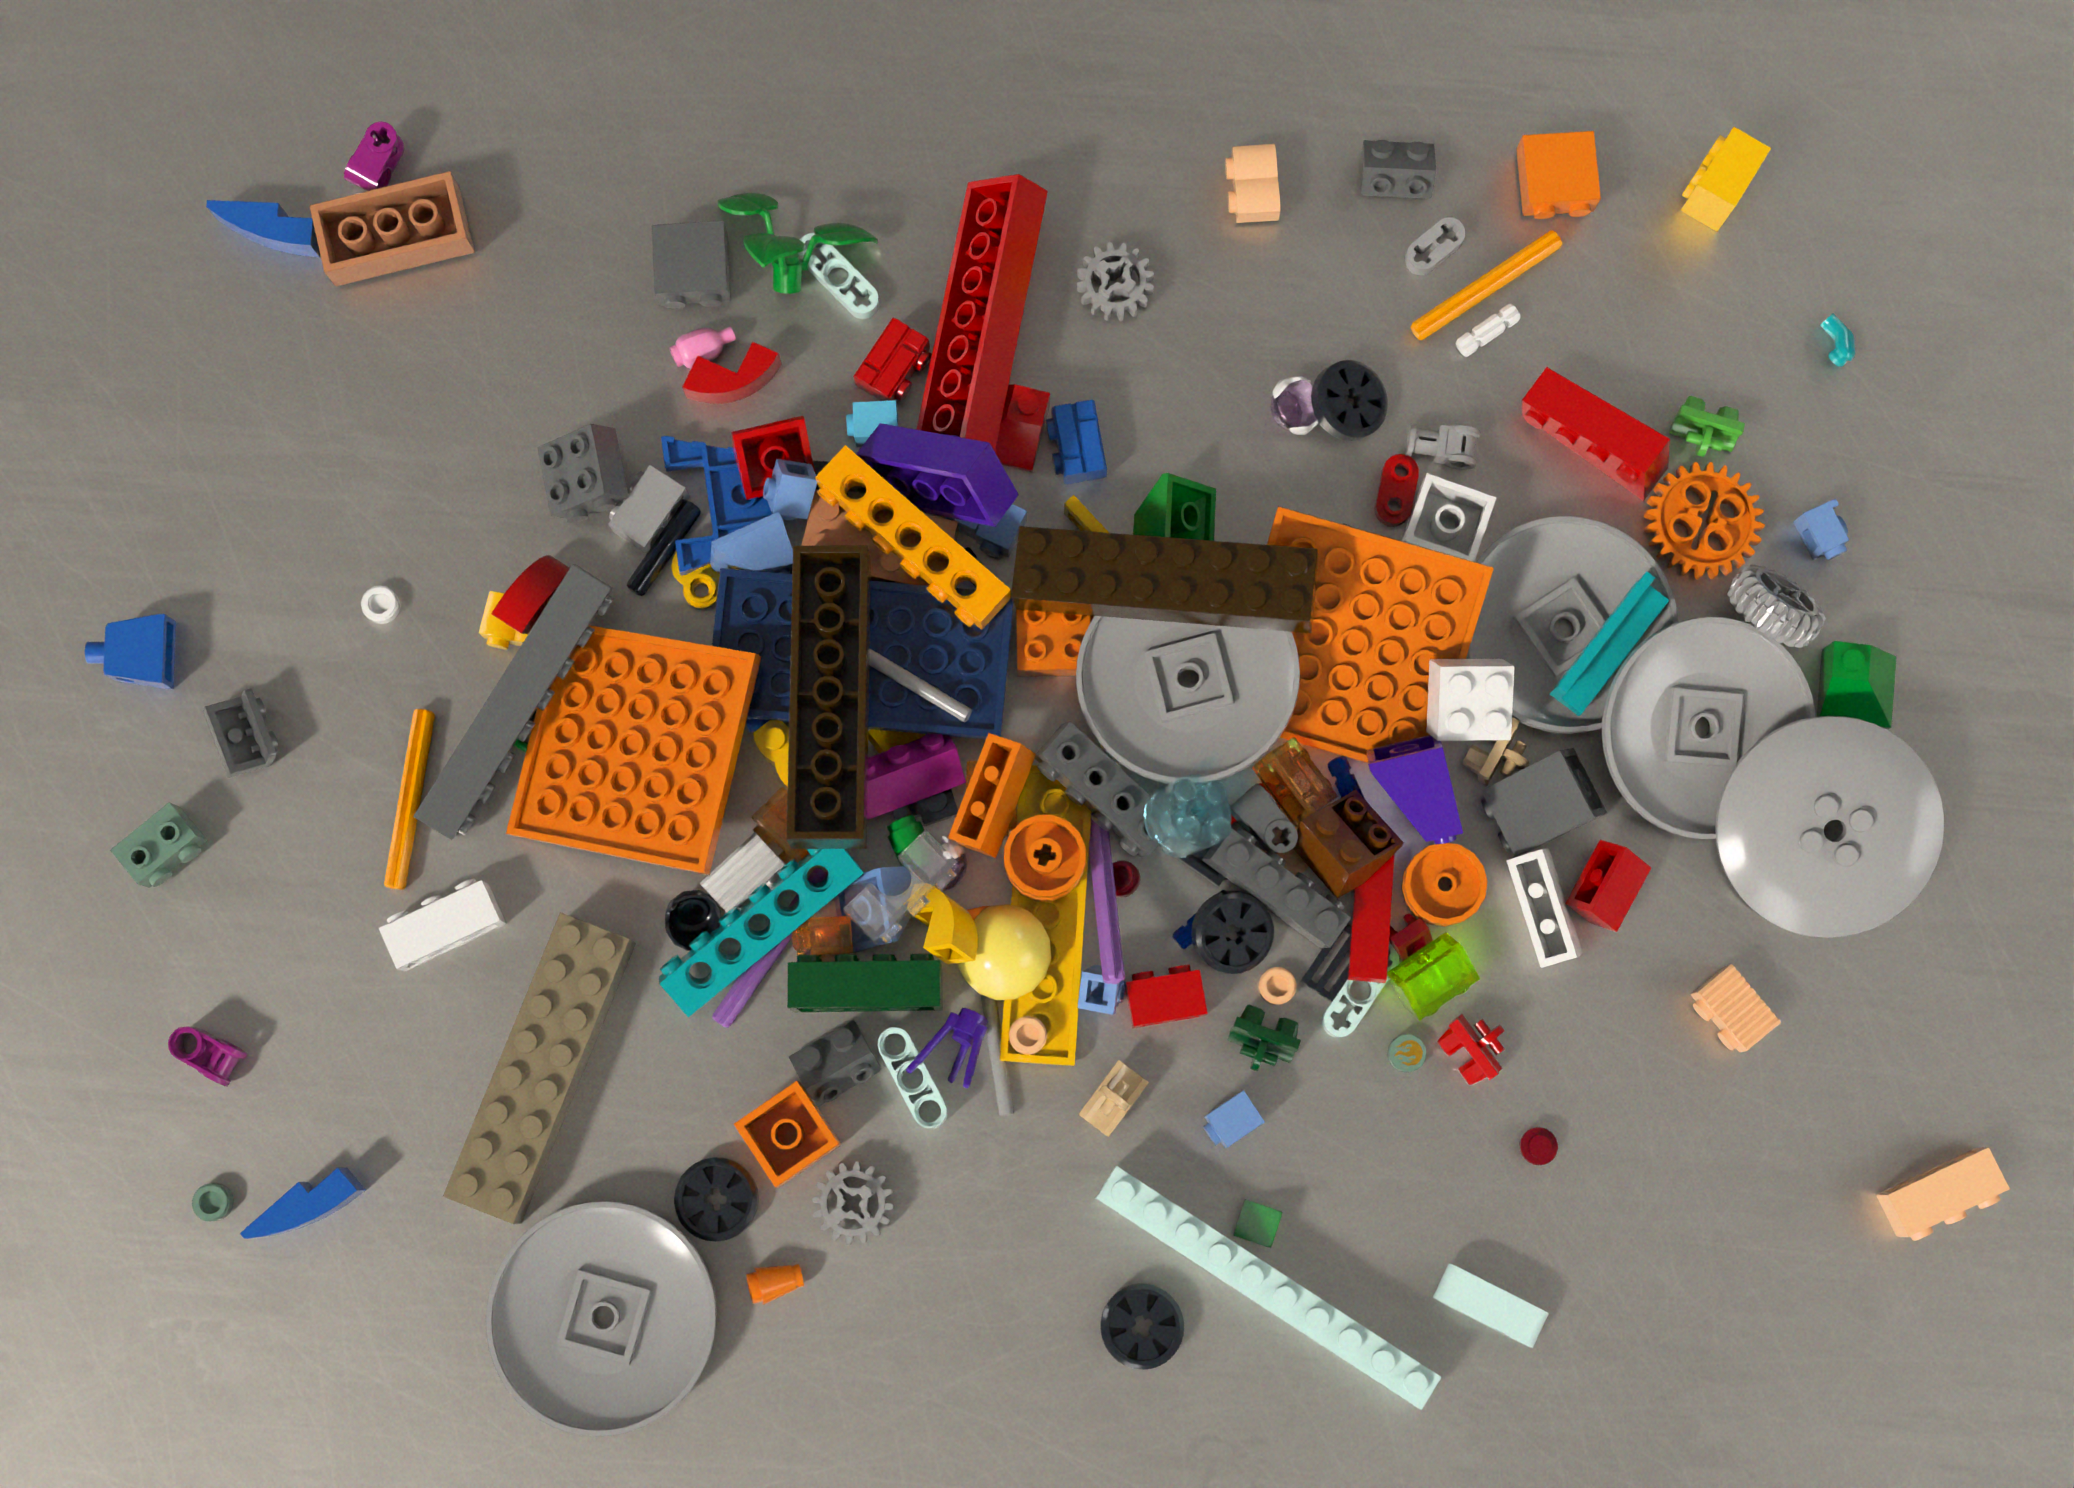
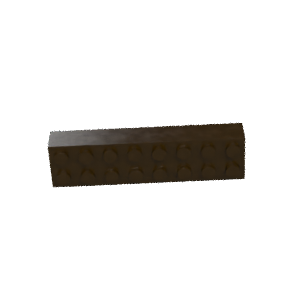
[1011,526,1318,633]
[786,545,871,849]

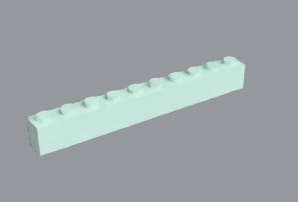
[1095,1166,1441,1410]

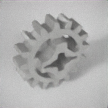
[1077,242,1154,321]
[812,1162,894,1245]

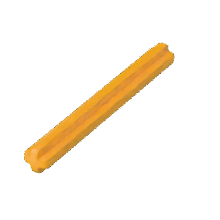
[1410,230,1563,340]
[384,709,435,890]

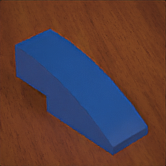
[206,200,320,258]
[240,1167,366,1239]

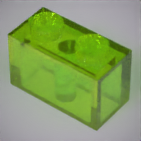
[1387,932,1480,1021]

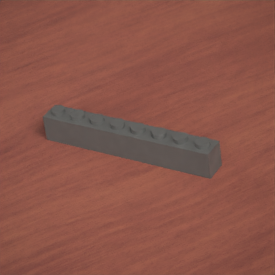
[413,564,615,840]

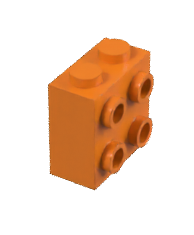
[1516,131,1601,219]
[1016,609,1094,677]

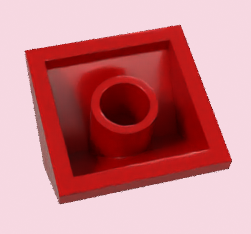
[731,416,815,500]

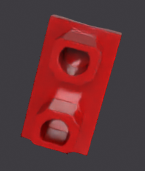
[1437,1014,1505,1085]

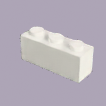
[1506,848,1583,968]
[379,878,507,972]

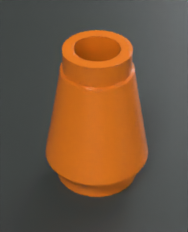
[746,1264,804,1305]

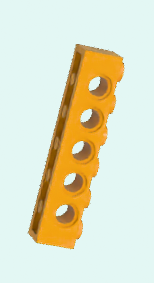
[815,445,1011,630]

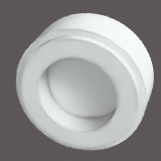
[361,586,401,624]

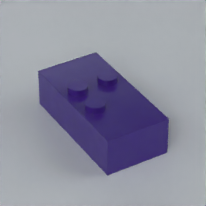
[856,423,1019,527]

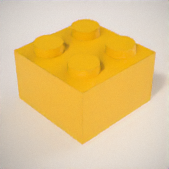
[1681,127,1771,232]

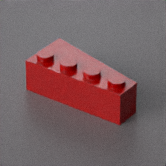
[1522,367,1670,501]

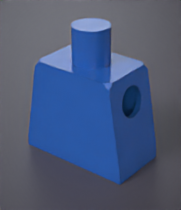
[85,614,176,689]

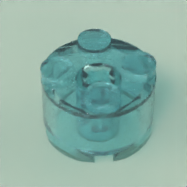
[1144,774,1231,858]

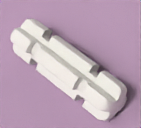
[1455,304,1521,357]

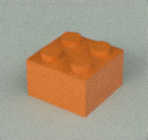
[734,1081,842,1188]

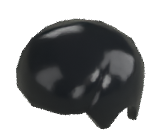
[665,890,721,951]

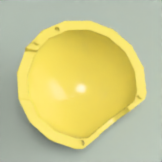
[957,904,1051,1001]

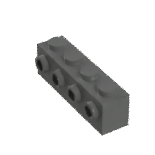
[1035,721,1178,857]
[1202,828,1351,948]

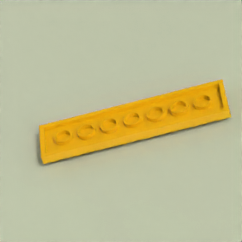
[1000,765,1091,1066]

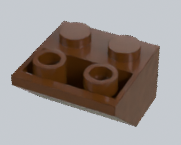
[1293,790,1404,899]

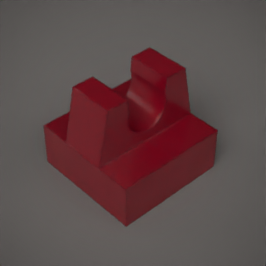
[1389,913,1435,966]

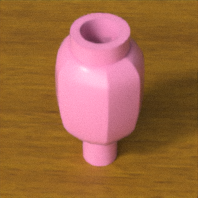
[669,326,736,369]

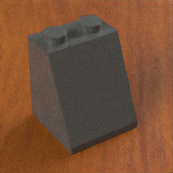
[1481,748,1607,857]

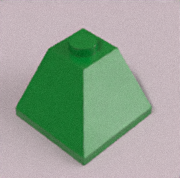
[1133,473,1216,541]
[1817,641,1896,729]

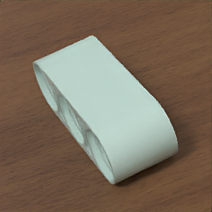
[878,1027,948,1129]
[1433,1263,1549,1348]

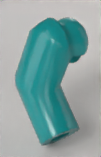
[1820,313,1856,367]

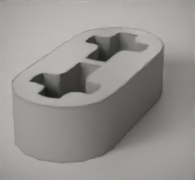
[1404,217,1466,275]

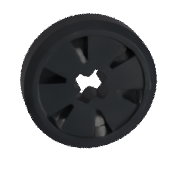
[1311,360,1388,441]
[1191,891,1274,974]
[674,1157,759,1242]
[1100,1284,1184,1370]

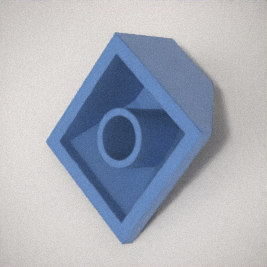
[710,512,793,574]
[834,866,916,955]

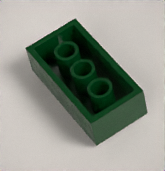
[787,953,943,1013]

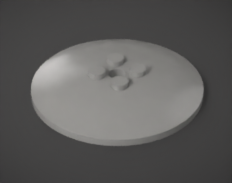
[1466,516,1678,734]
[1076,616,1300,785]
[1602,617,1815,839]
[1715,716,1944,938]
[486,1201,717,1436]

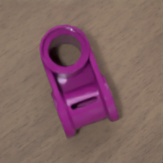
[344,121,405,191]
[168,1027,247,1087]

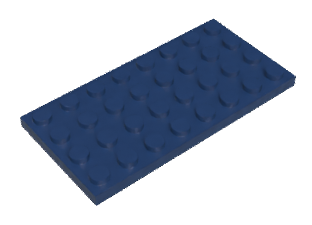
[712,568,1014,739]

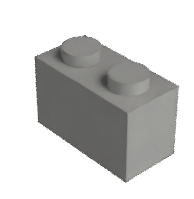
[608,465,690,554]

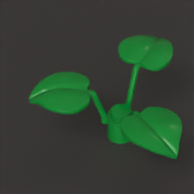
[717,193,878,294]

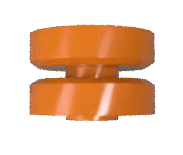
[1004,815,1086,901]
[1401,843,1488,927]

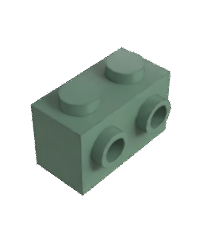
[110,802,208,888]

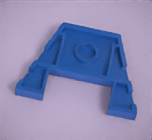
[661,436,783,576]

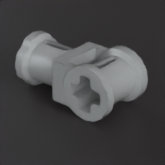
[1405,423,1480,469]

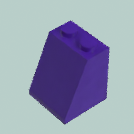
[1367,735,1463,844]

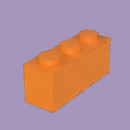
[948,733,1036,858]

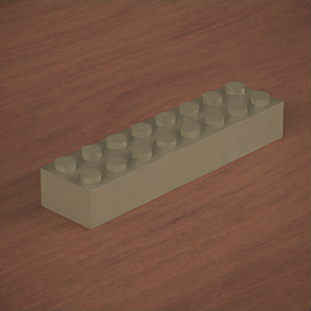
[443,912,636,1224]

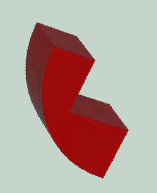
[682,341,782,404]
[491,555,570,634]

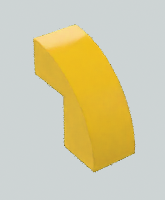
[906,884,978,964]

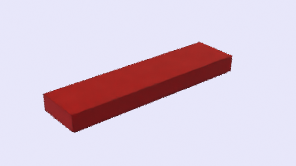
[1348,854,1395,983]

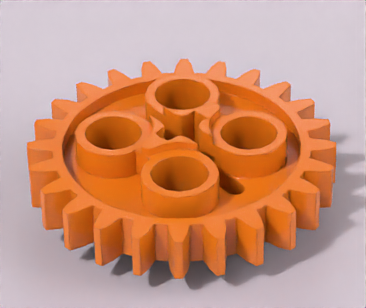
[1643,462,1765,580]

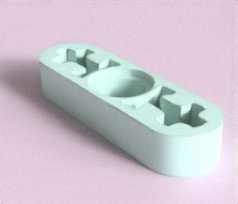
[798,233,879,319]
[1322,944,1399,1038]

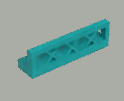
[1549,571,1669,716]

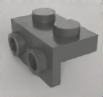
[1361,140,1436,199]
[203,689,279,778]
[789,1020,881,1106]

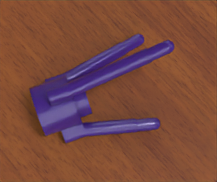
[906,1008,988,1089]

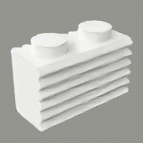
[700,832,785,912]

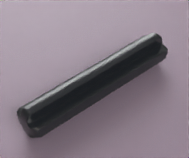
[626,500,701,596]

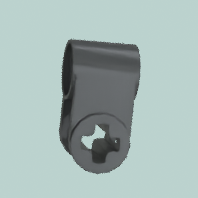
[1228,783,1298,853]

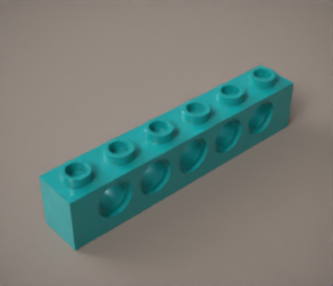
[659,849,864,1018]

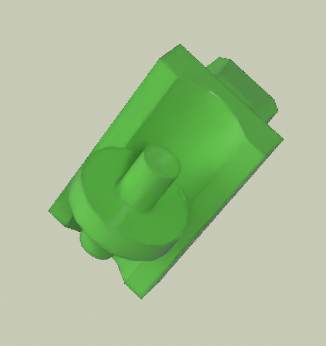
[1669,396,1745,457]

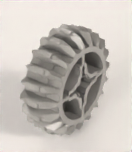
[1727,565,1826,648]

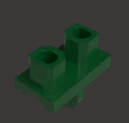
[1227,1005,1301,1071]

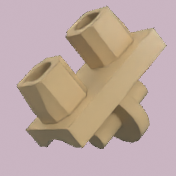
[1463,717,1530,786]
[1078,1060,1149,1137]

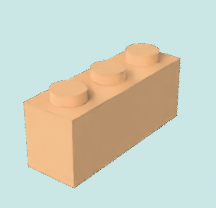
[1876,1147,2010,1241]

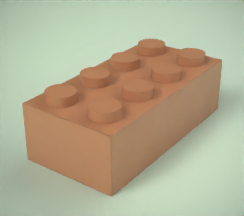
[309,171,475,287]
[801,489,959,586]

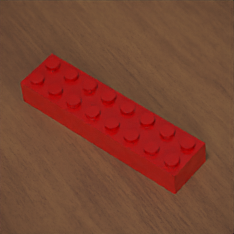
[916,174,1048,451]

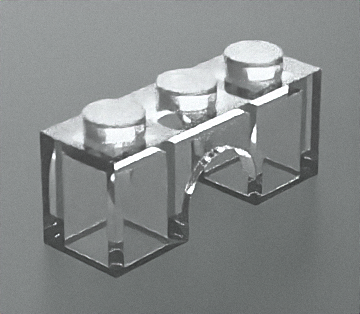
[843,830,958,945]

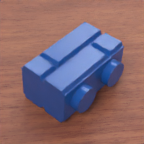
[1046,400,1107,485]

